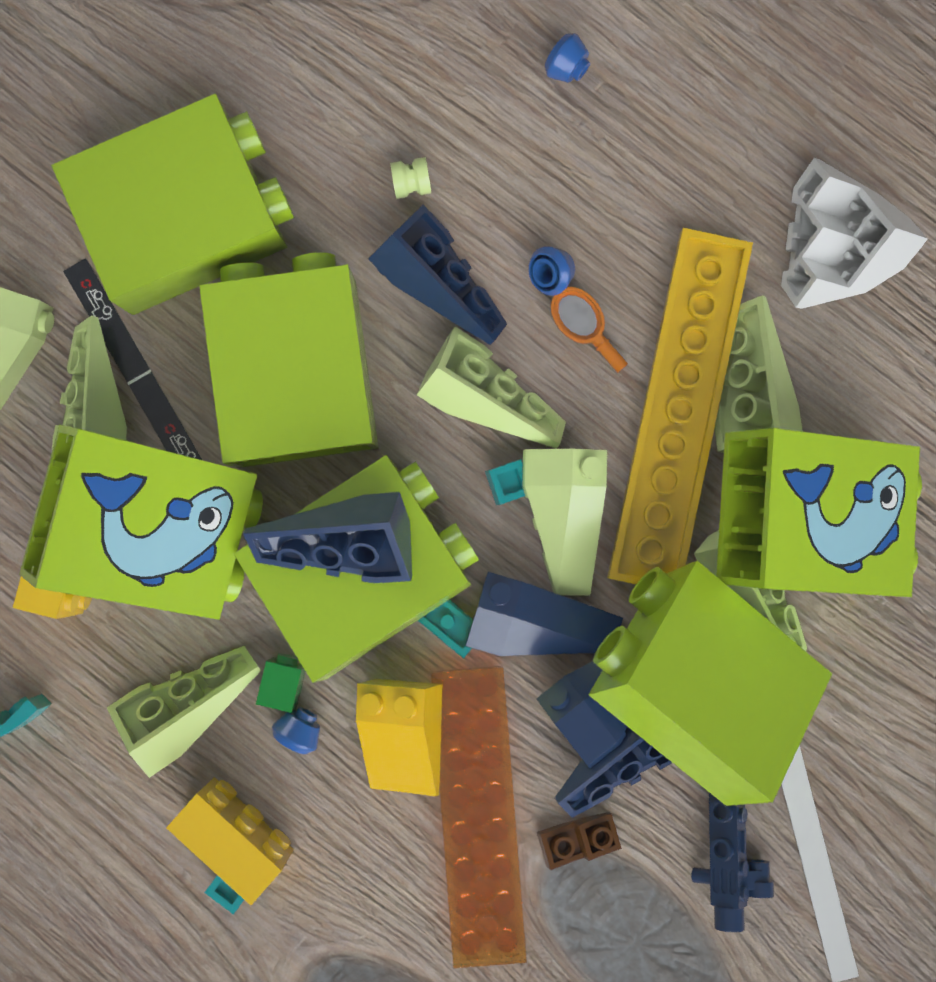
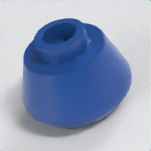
[544,33,590,83]
[529,246,575,296]
[272,707,320,754]

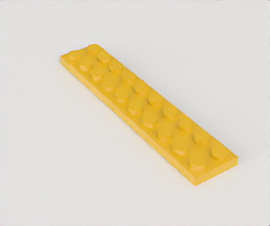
[607,228,753,584]

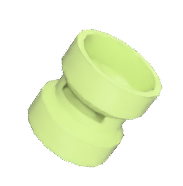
[390,157,431,199]

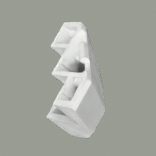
[781,158,928,309]

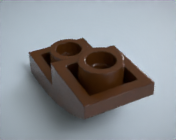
[537,812,622,870]

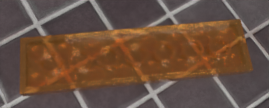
[431,666,527,969]

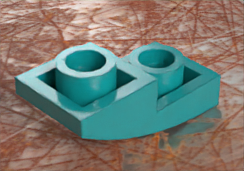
[0,694,52,737]

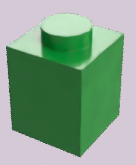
[256,653,306,713]

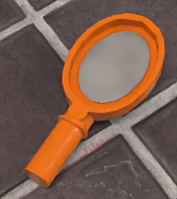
[551,287,628,373]

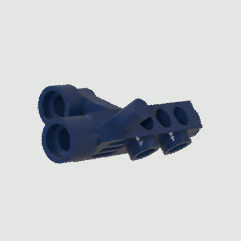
[691,792,774,932]

